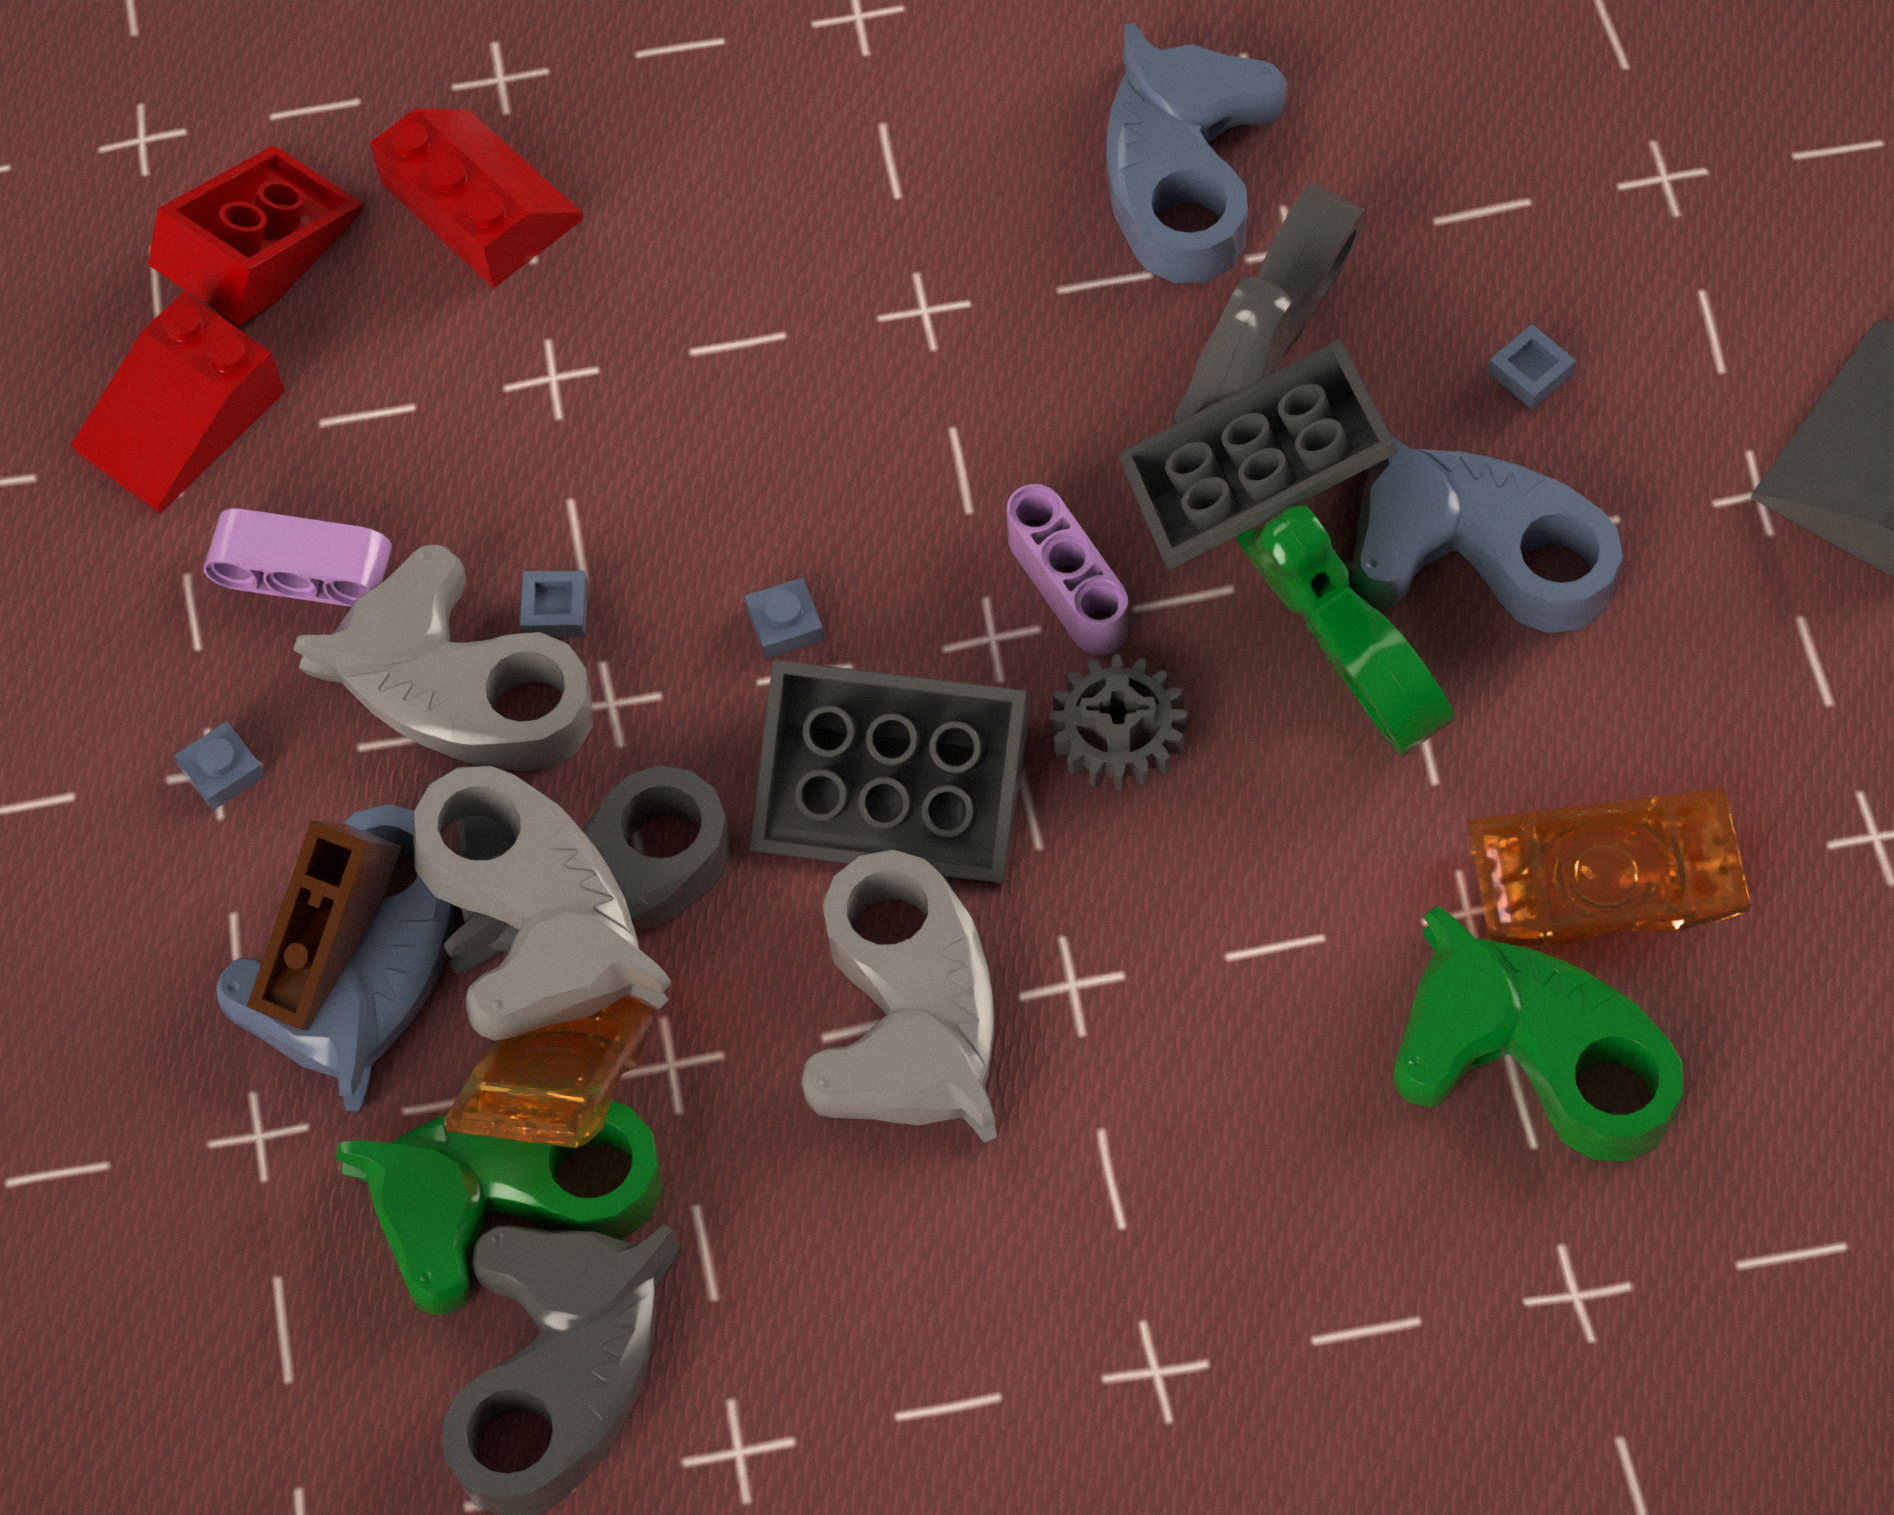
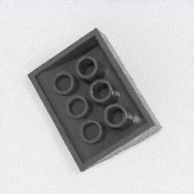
[1751,319,1894,577]
[1118,339,1399,570]
[750,660,1034,883]

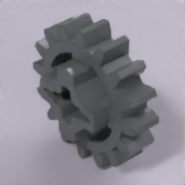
[1049,654,1187,791]

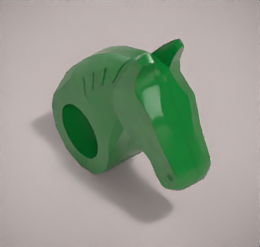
[1235,505,1455,757]
[1392,906,1683,1162]
[336,1091,663,1315]

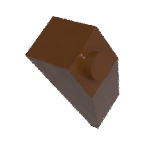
[247,820,402,1030]

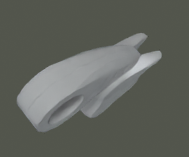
[293,545,593,771]
[413,766,671,1041]
[801,849,997,1144]

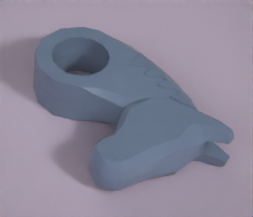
[1106,22,1287,284]
[1351,436,1623,633]
[216,804,457,1113]

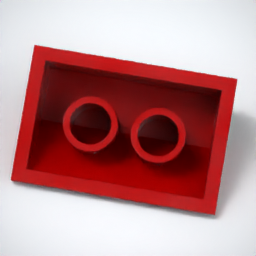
[370,108,583,288]

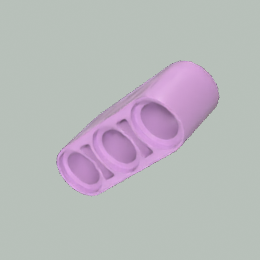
[1007,484,1128,656]
[204,509,392,607]

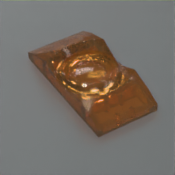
[1467,788,1751,946]
[445,995,655,1148]

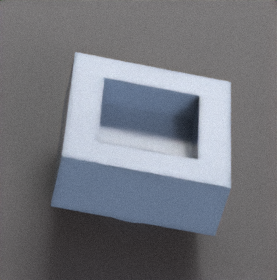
[1488,324,1577,410]
[520,570,588,637]
[744,577,824,659]
[174,721,265,811]

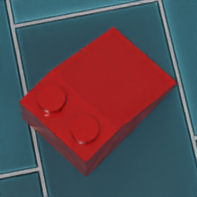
[148,145,364,325]
[71,290,285,514]

